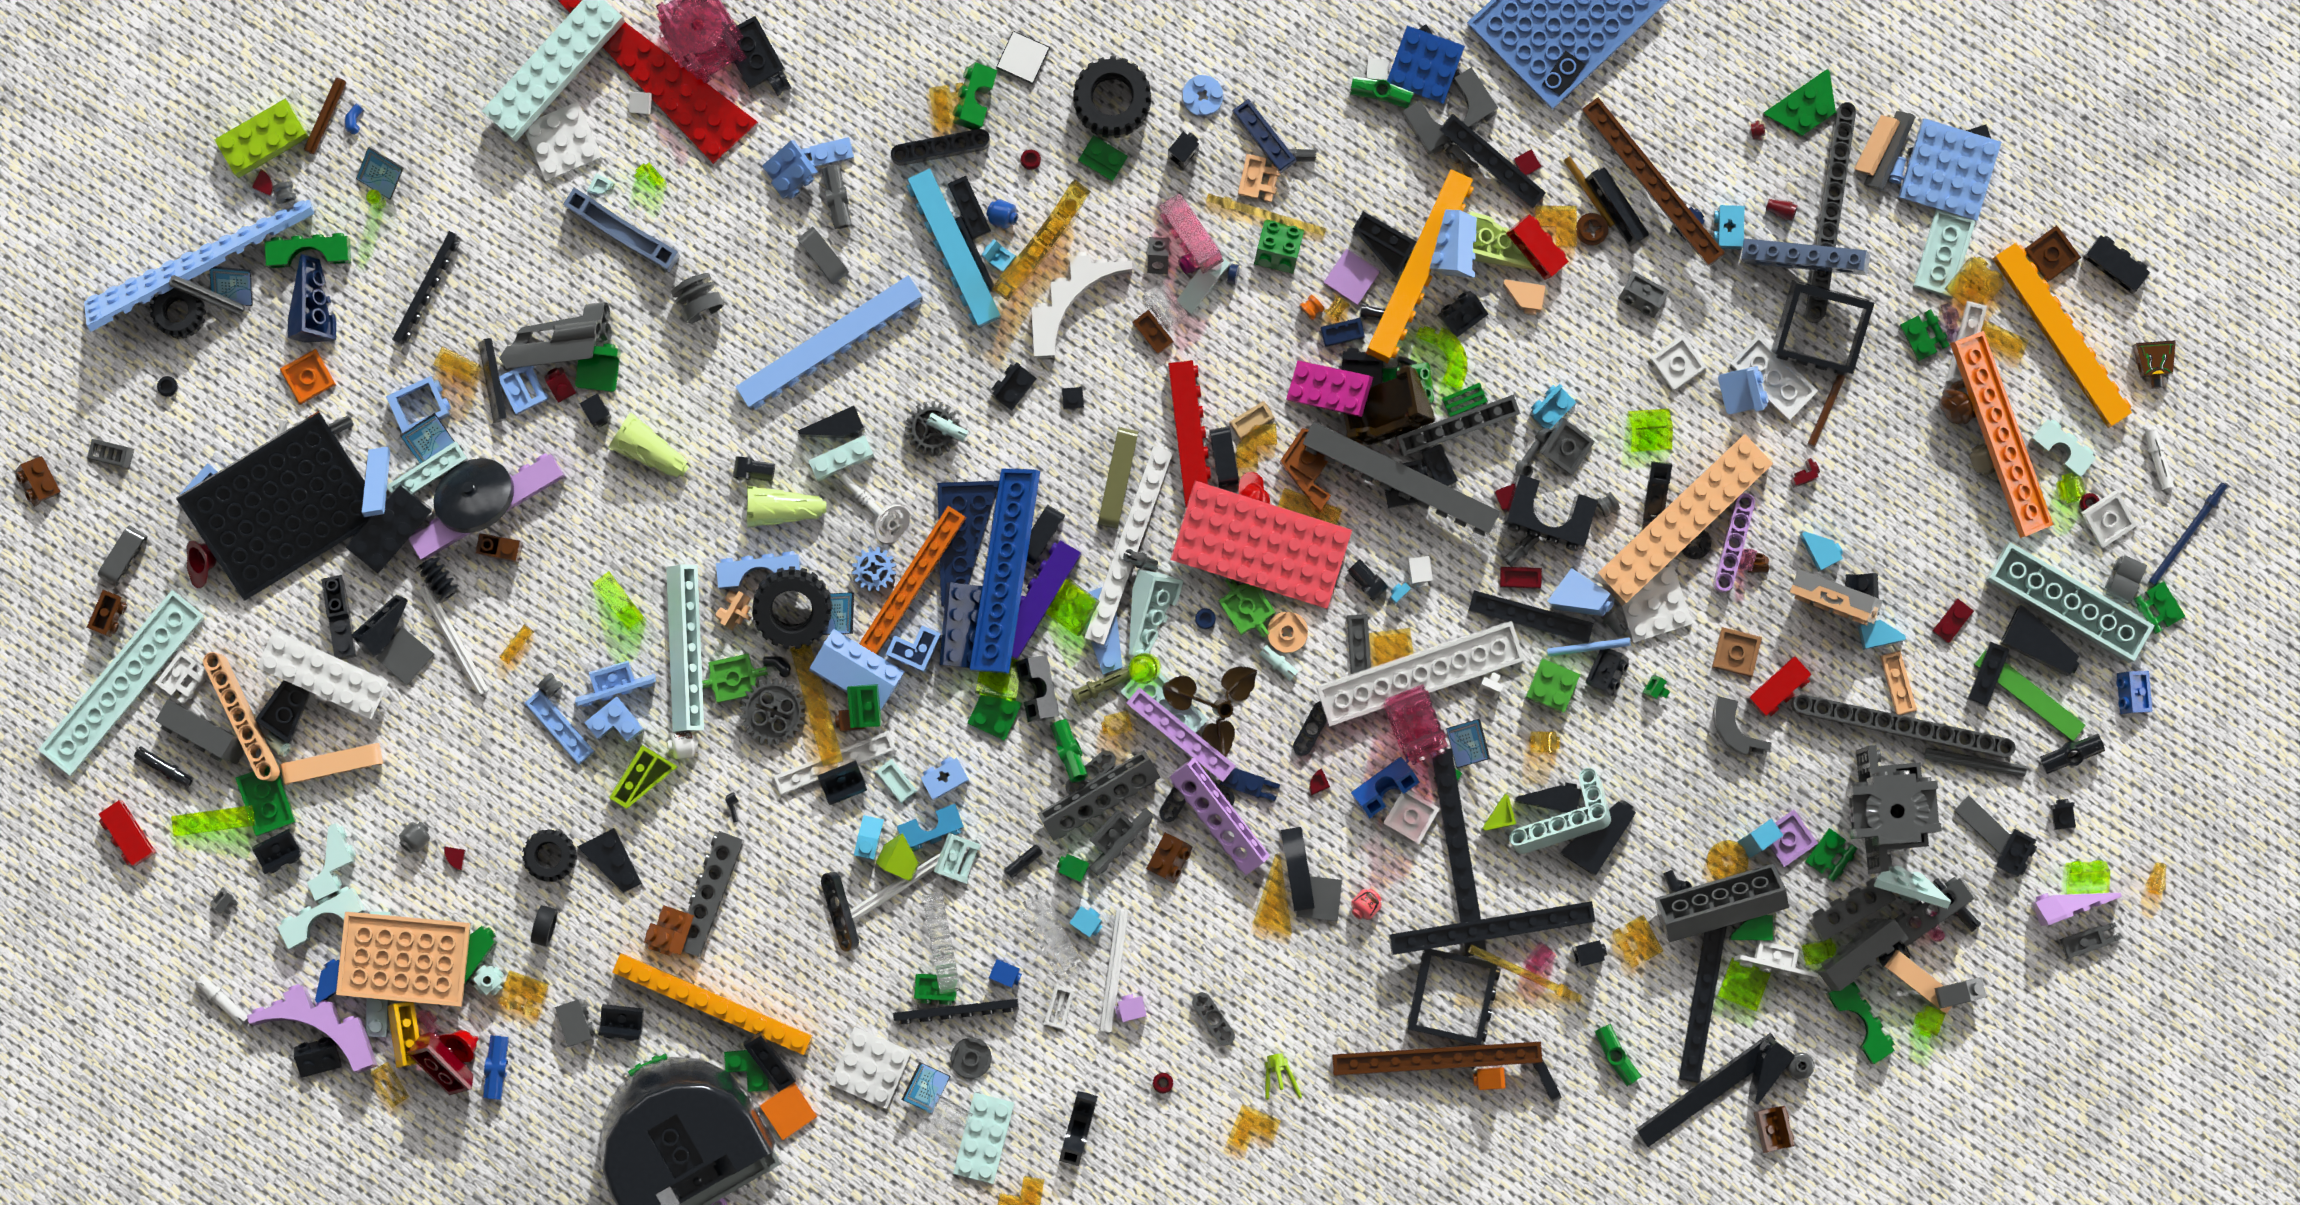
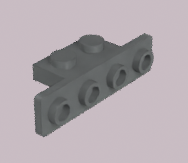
[1089,808,1154,876]

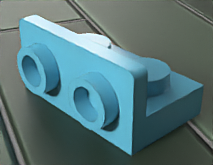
[1530,384,1577,429]

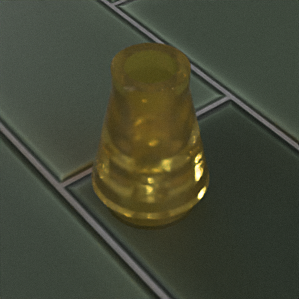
[2145,862,2167,895]

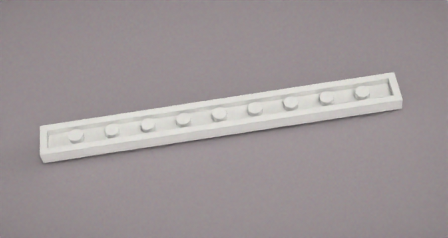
[1084,446,1173,645]

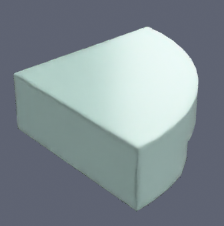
[587,173,615,194]

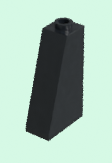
[2000,605,2079,676]
[1560,800,1636,876]

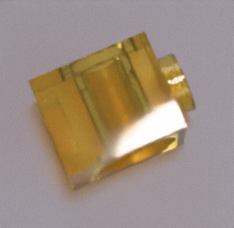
[1101,710,1133,738]
[1530,731,1560,754]

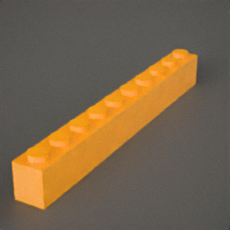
[1366,169,1474,363]
[1992,243,2132,428]
[612,953,813,1055]

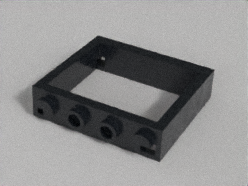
[1771,280,1875,376]
[1406,949,1501,1045]

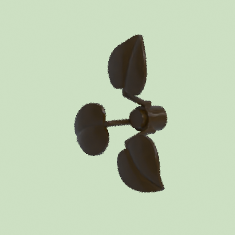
[1163,666,1257,757]

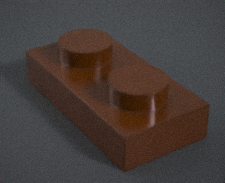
[1132,309,1174,355]

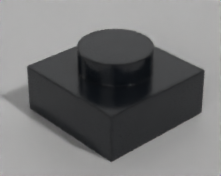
[1062,387,1084,409]

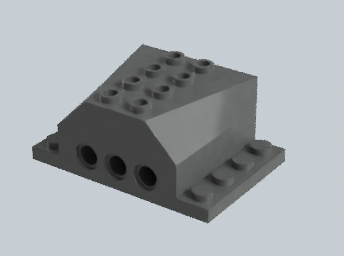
[1856,745,1929,874]

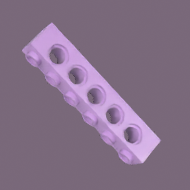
[1169,758,1270,875]

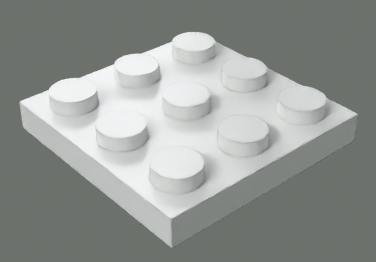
[525,101,603,182]
[1621,565,1693,643]
[830,1027,912,1109]

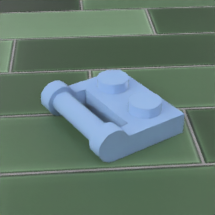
[499,366,550,415]

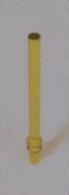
[1206,193,1326,236]
[1468,945,1582,1003]

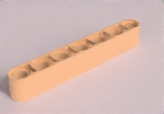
[203,652,280,782]

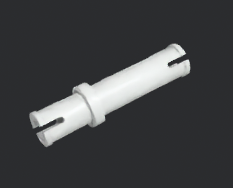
[2144,427,2174,490]
[195,974,247,1026]

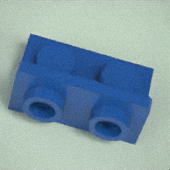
[2116,671,2153,714]

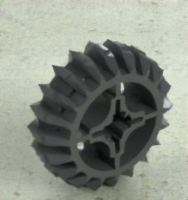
[905,401,960,457]

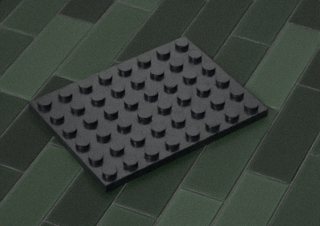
[176,411,371,601]

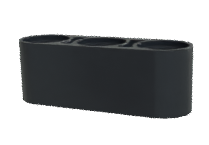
[1209,426,1239,488]
[1027,504,1065,565]

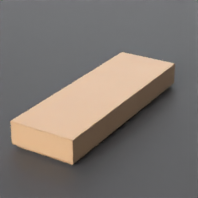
[1854,115,1900,176]
[1880,651,1917,715]

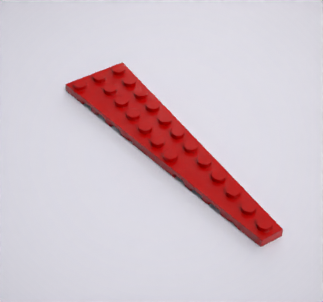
[558,0,758,164]

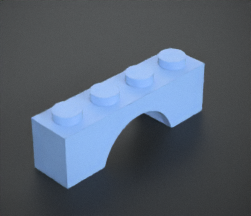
[716,551,801,590]

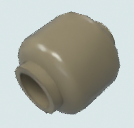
[1969,443,1996,475]

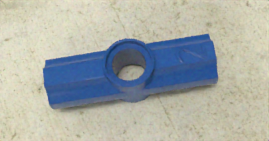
[483,1035,509,1100]

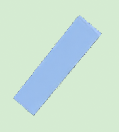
[362,447,390,517]
[525,690,595,765]

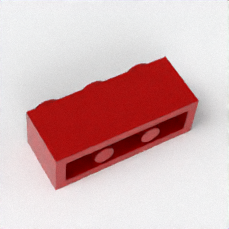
[1506,214,1569,280]
[1747,656,1812,717]
[98,800,157,866]

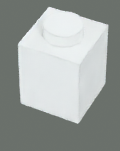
[1408,556,1433,588]

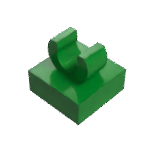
[1642,675,1670,699]

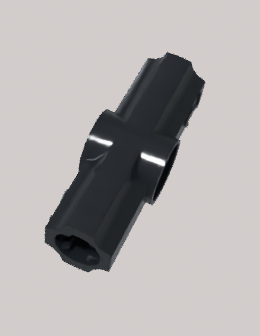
[2040,734,2105,774]

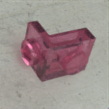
[416,1010,441,1036]

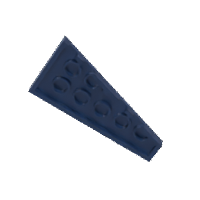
[937,481,999,607]

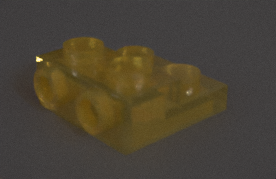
[1944,256,2005,307]

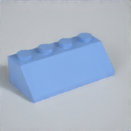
[809,629,904,711]

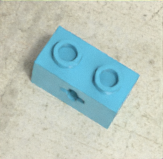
[1713,205,1745,250]

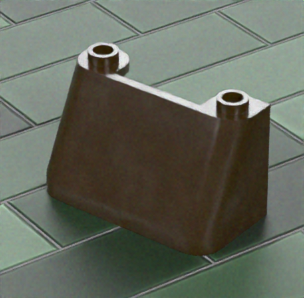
[1343,365,1435,445]

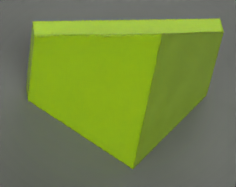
[1481,794,1516,831]
[876,833,920,881]

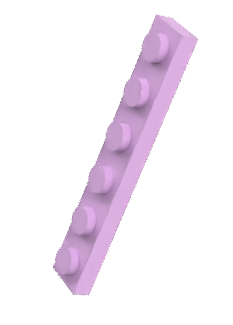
[1126,687,1236,782]

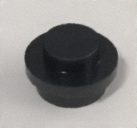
[157,376,178,397]

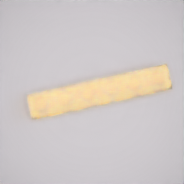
[790,644,844,767]

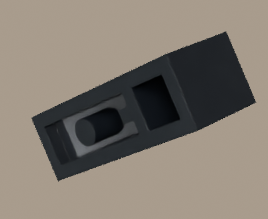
[798,406,865,440]
[351,594,408,657]
[1514,782,1581,813]
[1748,1036,1795,1105]

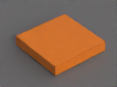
[280,349,336,405]
[760,1082,818,1140]

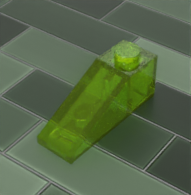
[593,571,647,632]

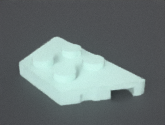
[1874,866,1951,909]

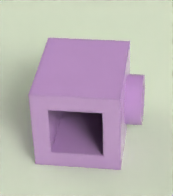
[1115,994,1147,1022]

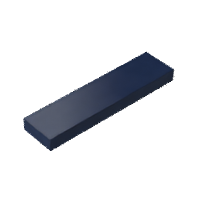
[1232,99,1297,174]

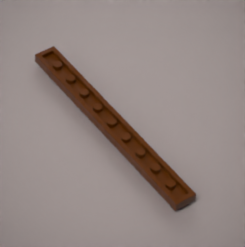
[1582,97,1725,267]
[1332,1041,1543,1076]

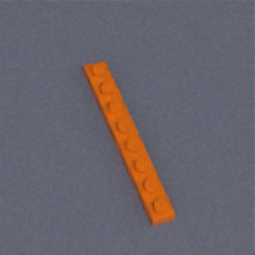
[859,506,967,655]

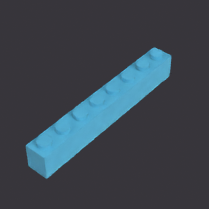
[906,168,1001,328]

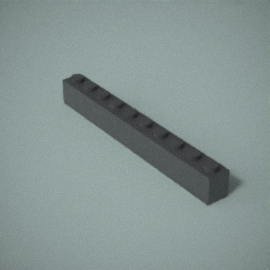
[1303,422,1500,537]

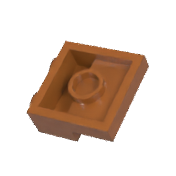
[644,905,694,956]

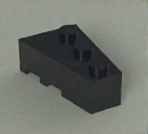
[1353,211,1417,278]

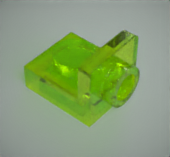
[634,162,667,188]
[1801,938,1836,965]

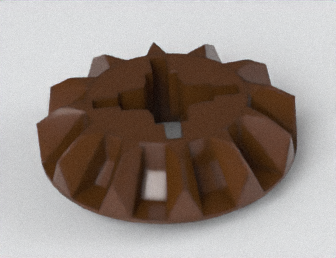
[1576,213,1608,246]

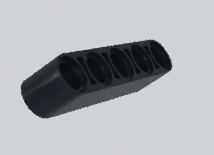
[891,129,990,166]

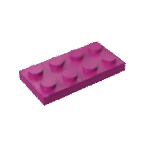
[1286,360,1373,417]

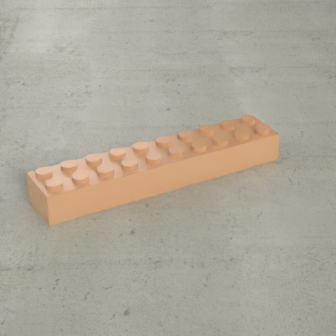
[1594,434,1773,606]

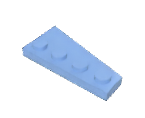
[1075,587,1122,675]

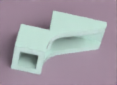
[307,823,356,901]

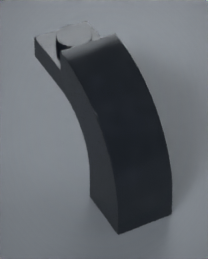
[1059,1091,1098,1166]

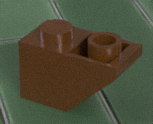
[475,533,523,563]

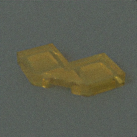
[1236,423,1277,468]

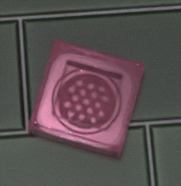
[1738,549,1757,571]

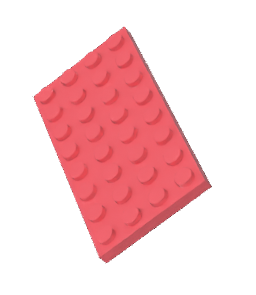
[1170,481,1352,609]

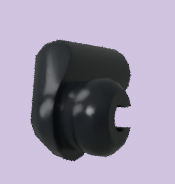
[763,656,791,677]
[1663,869,1692,892]

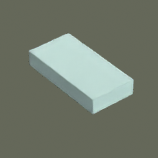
[875,759,917,804]

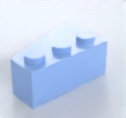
[1430,209,1477,278]

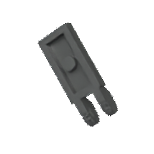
[2060,922,2121,959]

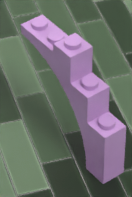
[247,984,378,1074]

